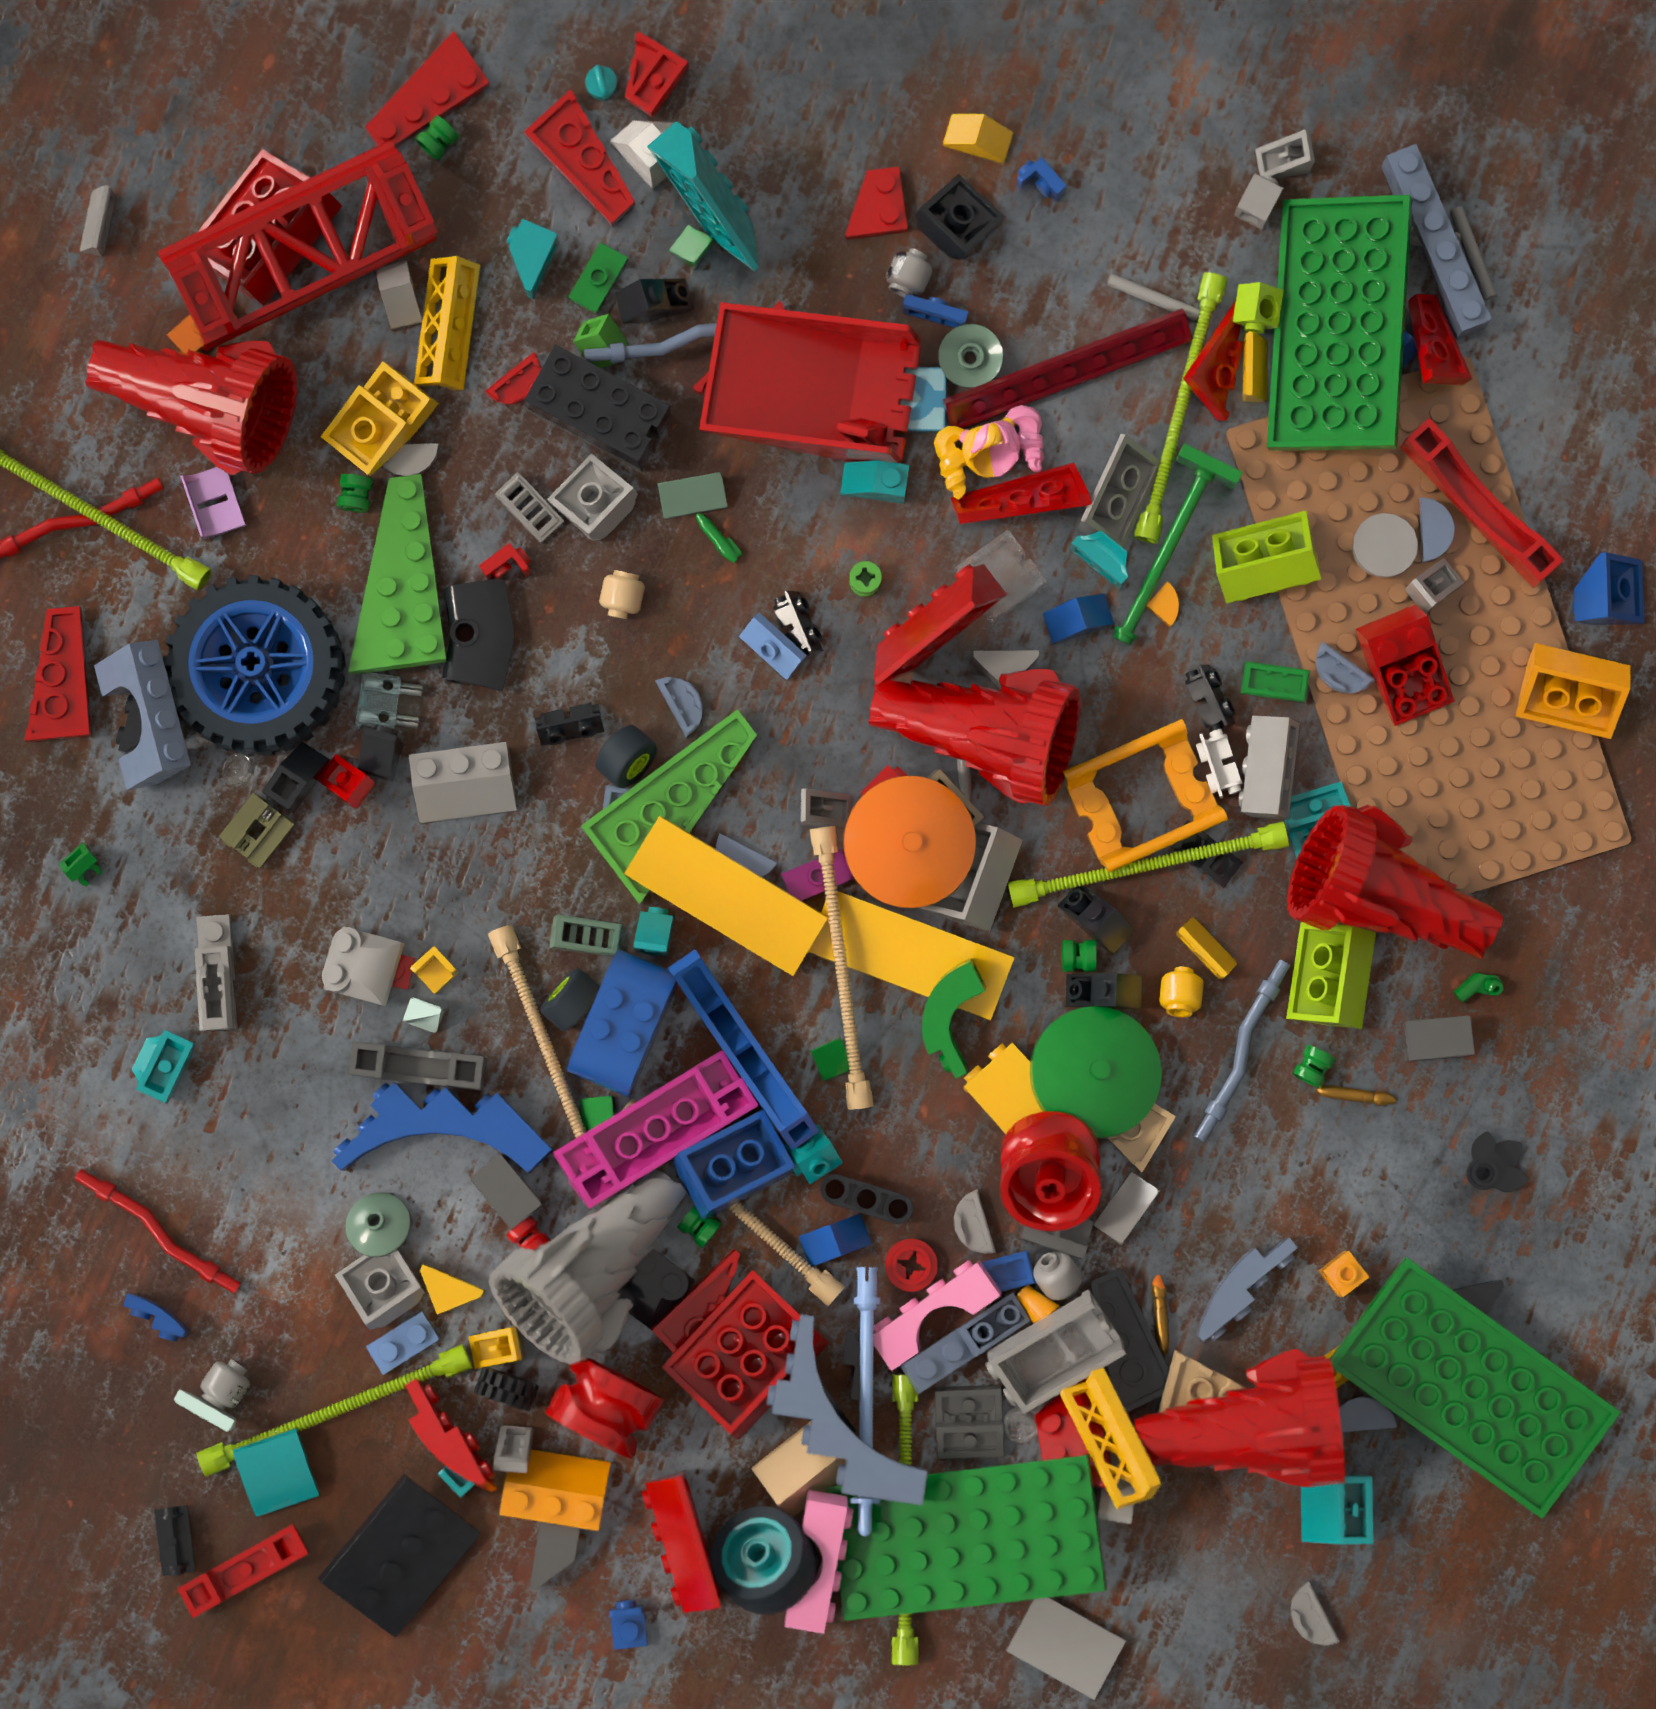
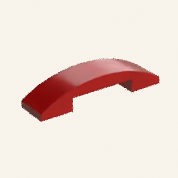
[177,1524,310,1618]

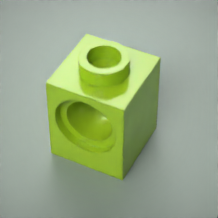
[1233,282,1284,334]

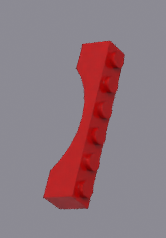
[1400,418,1564,588]

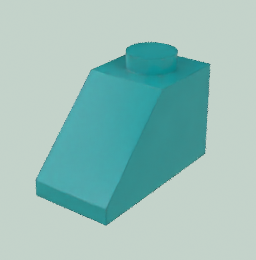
[507,218,560,299]
[840,460,909,504]
[633,907,674,957]

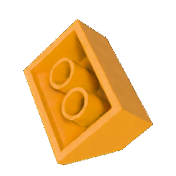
[1516,643,1630,739]
[499,1449,611,1531]

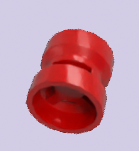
[506,1215,551,1250]

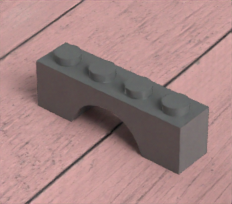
[348,1041,487,1091]

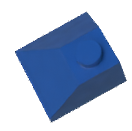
[1573,552,1645,625]

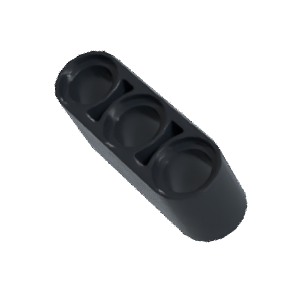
[820,1174,913,1224]

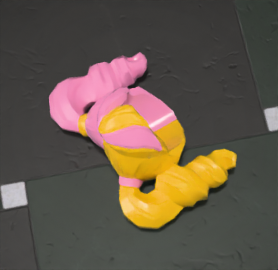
[934,405,1044,500]

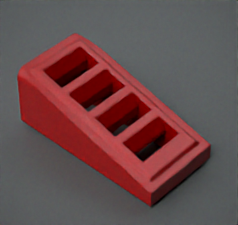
[836,418,887,446]

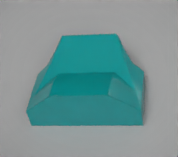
[1069,531,1128,589]
[132,1030,196,1104]

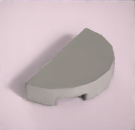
[383,444,439,477]
[953,1189,996,1254]
[1290,1581,1340,1646]

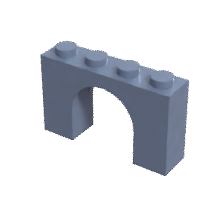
[94,640,191,790]

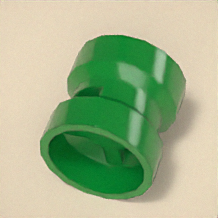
[415,115,460,161]
[336,474,373,513]
[1061,940,1096,972]
[1292,1044,1336,1089]
[676,1205,722,1248]

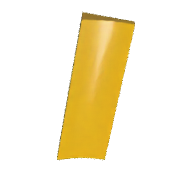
[624,816,828,976]
[808,891,1015,1021]

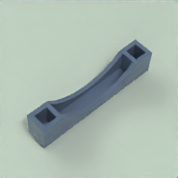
[1381,144,1492,340]

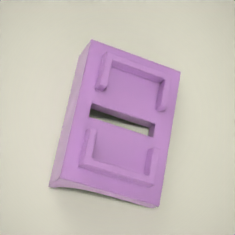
[181,467,246,540]

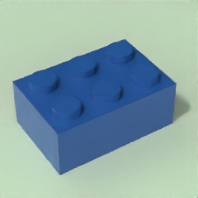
[671,1109,795,1220]

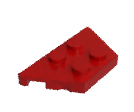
[1035,1376,1114,1492]

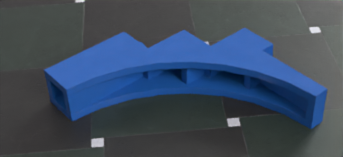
[668,950,819,1150]
[332,1082,554,1173]

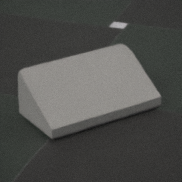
[80,185,116,256]
[1093,1172,1160,1244]

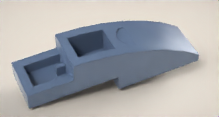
[1196,1238,1298,1342]
[900,1293,1031,1394]

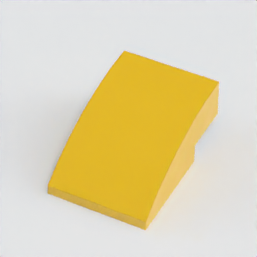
[321,361,439,476]

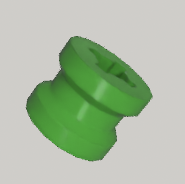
[849,561,882,597]

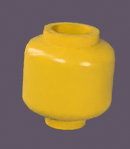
[1159,967,1204,1018]

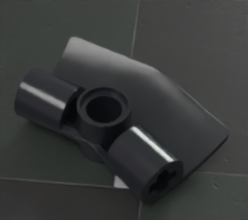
[441,579,515,692]

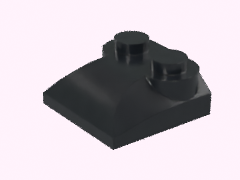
[915,174,1005,260]
[617,1249,695,1329]

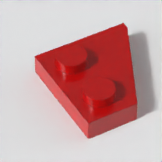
[625,31,690,117]
[846,166,908,240]

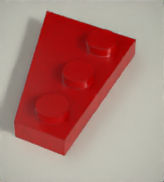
[1407,294,1473,385]

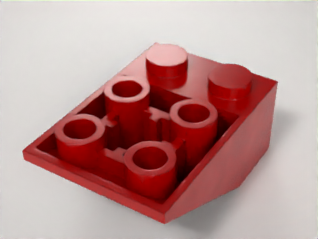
[1355,605,1455,726]

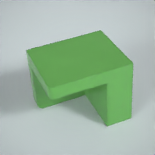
[573,314,628,368]

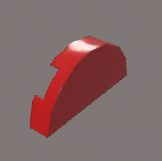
[484,351,541,405]

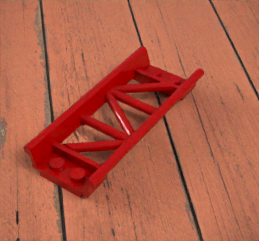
[157,140,437,352]

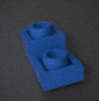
[123,1293,190,1342]

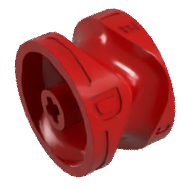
[1001,1111,1101,1231]
[545,1357,665,1459]

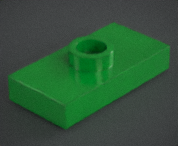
[568,242,628,315]
[1240,661,1310,703]

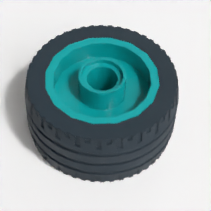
[710,1506,817,1615]

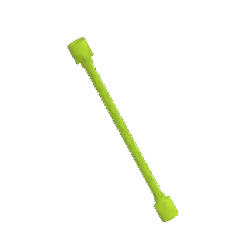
[1133,272,1228,544]
[0,449,212,591]
[1008,821,1289,908]
[197,1344,472,1477]
[892,1374,919,1665]

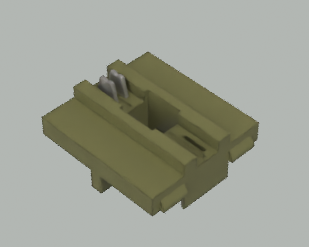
[219,793,295,869]

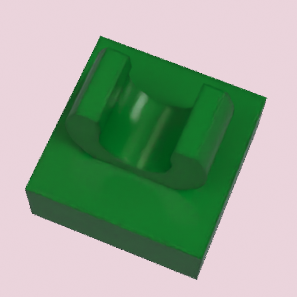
[59,843,102,887]

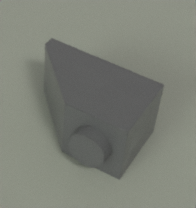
[529,1522,587,1590]

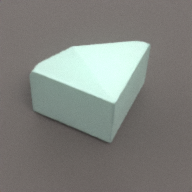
[403,998,445,1033]

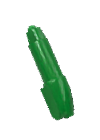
[696,513,742,563]

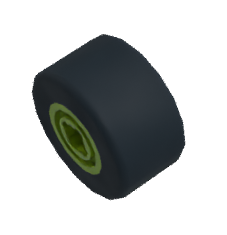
[595,725,657,788]
[541,968,600,1031]

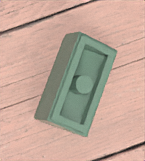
[658,472,727,519]

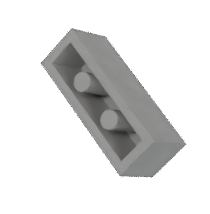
[1239,716,1300,820]

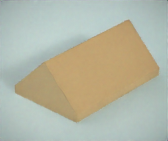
[751,1421,846,1517]

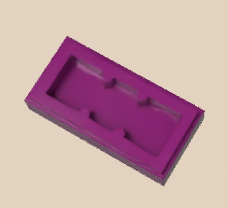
[781,849,854,901]

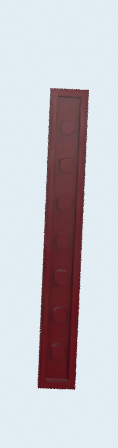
[943,308,1193,428]

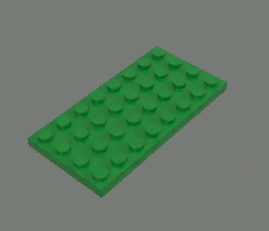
[1267,195,1413,451]
[1330,1256,1621,1519]
[827,1455,1107,1621]

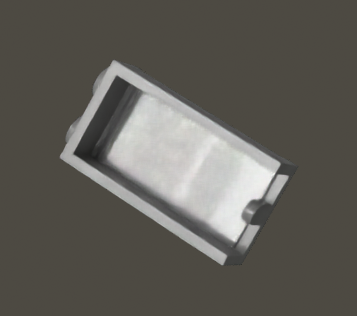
[986,1289,1126,1414]

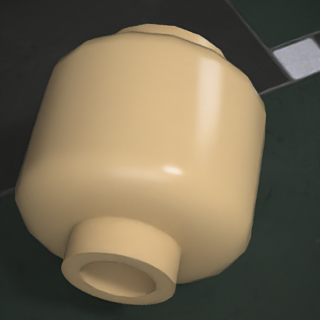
[599,570,645,619]

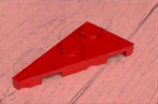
[1183,300,1243,421]
[650,1249,740,1354]

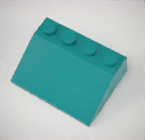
[647,121,759,271]

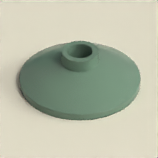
[938,324,1003,388]
[346,1193,411,1257]

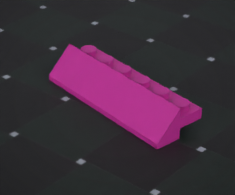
[553,1050,759,1209]

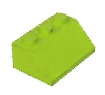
[1212,510,1321,604]
[1286,922,1376,1029]

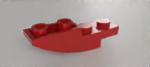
[405,1378,497,1492]

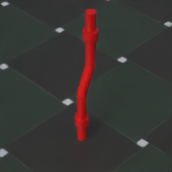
[0,477,165,559]
[74,1169,242,1294]

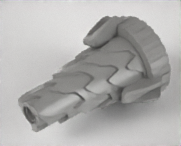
[489,1169,686,1364]

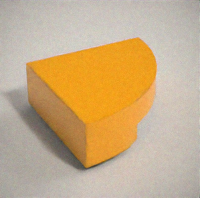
[1146,581,1179,627]

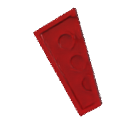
[365,31,490,148]
[524,89,635,226]
[950,462,1092,524]
[24,606,92,742]

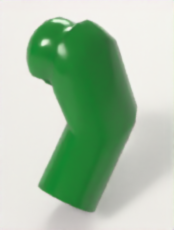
[1453,972,1504,1004]

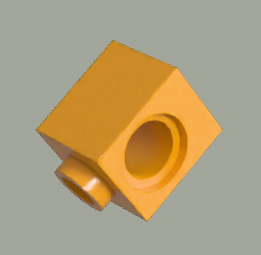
[1318,1251,1369,1297]

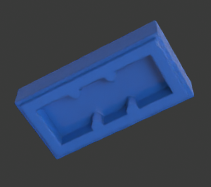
[902,294,968,328]
[982,1250,1036,1292]

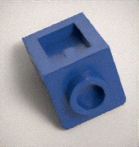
[1016,157,1067,202]
[609,1600,648,1650]

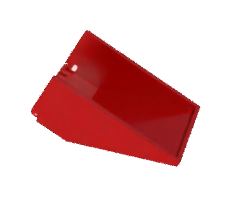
[699,302,921,464]

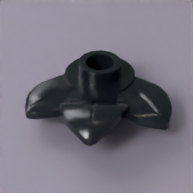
[1466,1131,1528,1192]

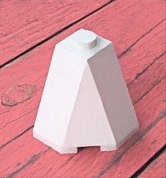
[610,120,673,189]

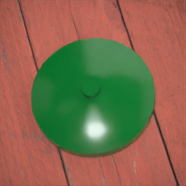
[1030,1006,1162,1139]

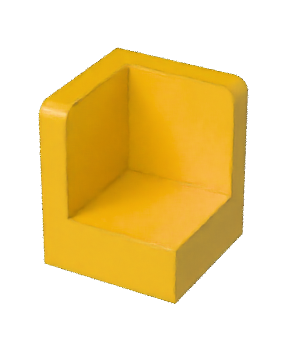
[410,946,460,995]

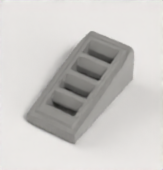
[495,472,564,544]

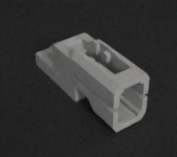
[194,914,237,1031]

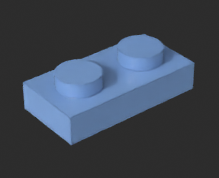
[366,1311,440,1375]

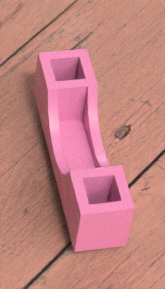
[873,1260,1002,1371]
[784,1489,853,1634]

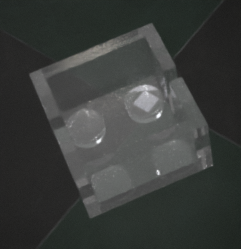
[954,529,1047,625]

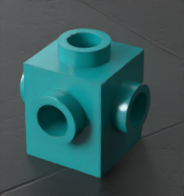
[785,1124,843,1184]

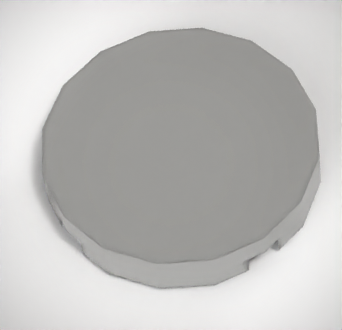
[1352,513,1418,579]

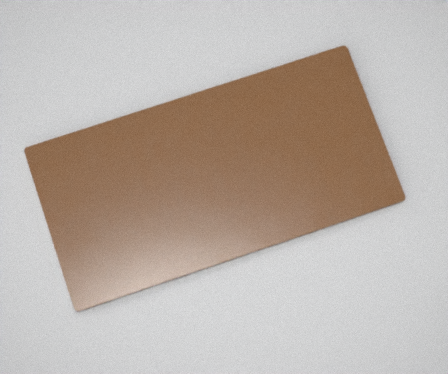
[1226,356,1631,895]

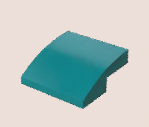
[1284,782,1351,858]
[233,1429,319,1517]

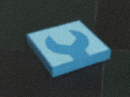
[900,367,946,433]

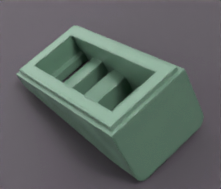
[549,914,622,957]

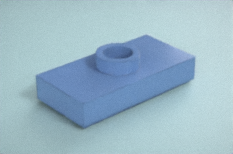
[739,612,807,680]

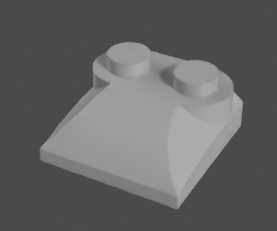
[547,453,637,540]
[322,926,405,1006]
[335,1249,425,1329]

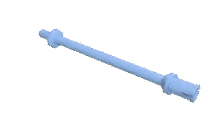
[850,1267,880,1536]

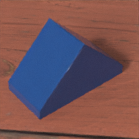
[1043,594,1114,644]
[799,1213,872,1267]

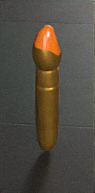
[1151,1275,1169,1357]

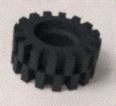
[474,1366,539,1411]

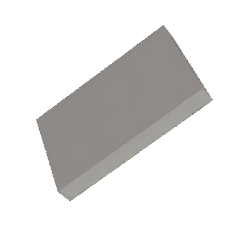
[1006,1598,1126,1700]

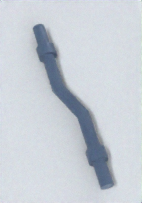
[584,323,717,363]
[1194,959,1290,1143]

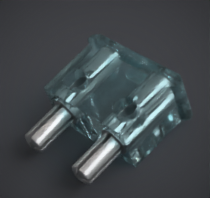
[356,673,423,731]

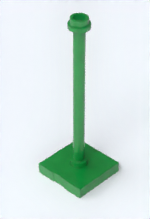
[1113,443,1242,646]

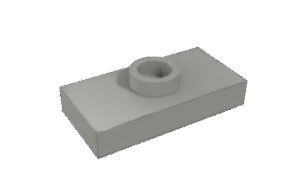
[493,1425,534,1473]

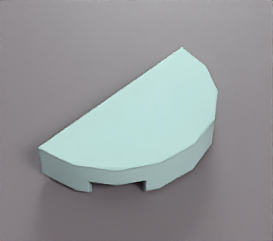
[174,1389,236,1432]

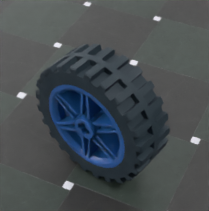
[163,575,346,756]

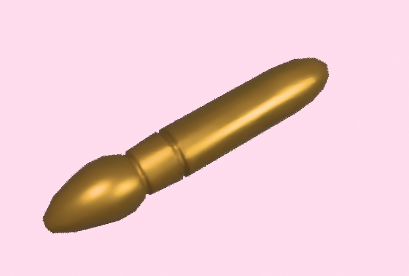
[1315,1085,1396,1106]

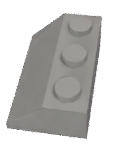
[409,742,517,824]
[920,823,1023,932]

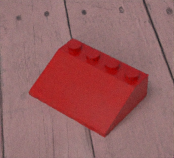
[198,150,342,307]
[874,564,1007,685]
[662,1270,830,1440]
[641,1470,723,1613]

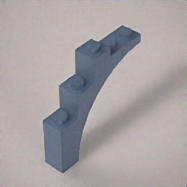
[766,1314,927,1505]

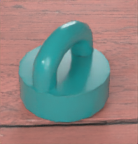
[585,65,618,100]

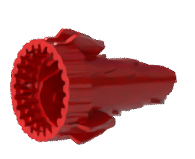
[85,340,298,475]
[868,669,1081,806]
[1287,805,1503,959]
[1134,1349,1345,1487]

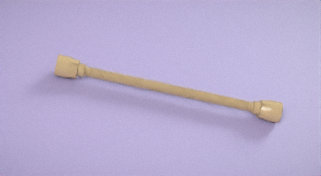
[810,826,874,1110]
[488,924,587,1138]
[623,1099,845,1306]

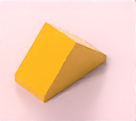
[943,114,1013,164]
[420,1265,486,1315]
[468,1327,525,1369]

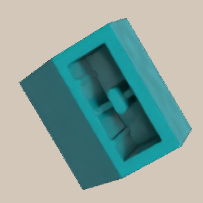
[1300,1474,1373,1544]

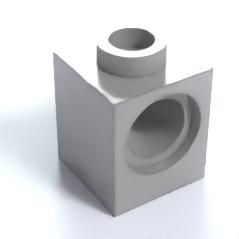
[1234,173,1283,230]

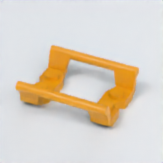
[1063,719,1228,873]

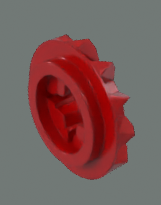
[885,1239,938,1292]

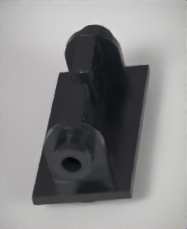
[773,591,824,657]
[1185,665,1236,732]
[535,702,605,746]
[154,1505,196,1576]

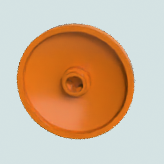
[843,776,976,908]

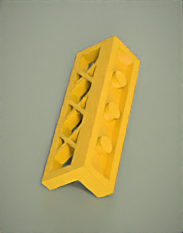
[414,256,480,391]
[1060,1368,1161,1510]

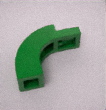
[922,958,987,1079]

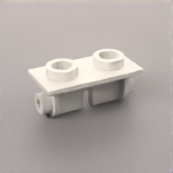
[1196,729,1243,799]

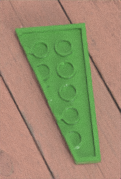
[348,474,447,675]
[581,709,757,905]

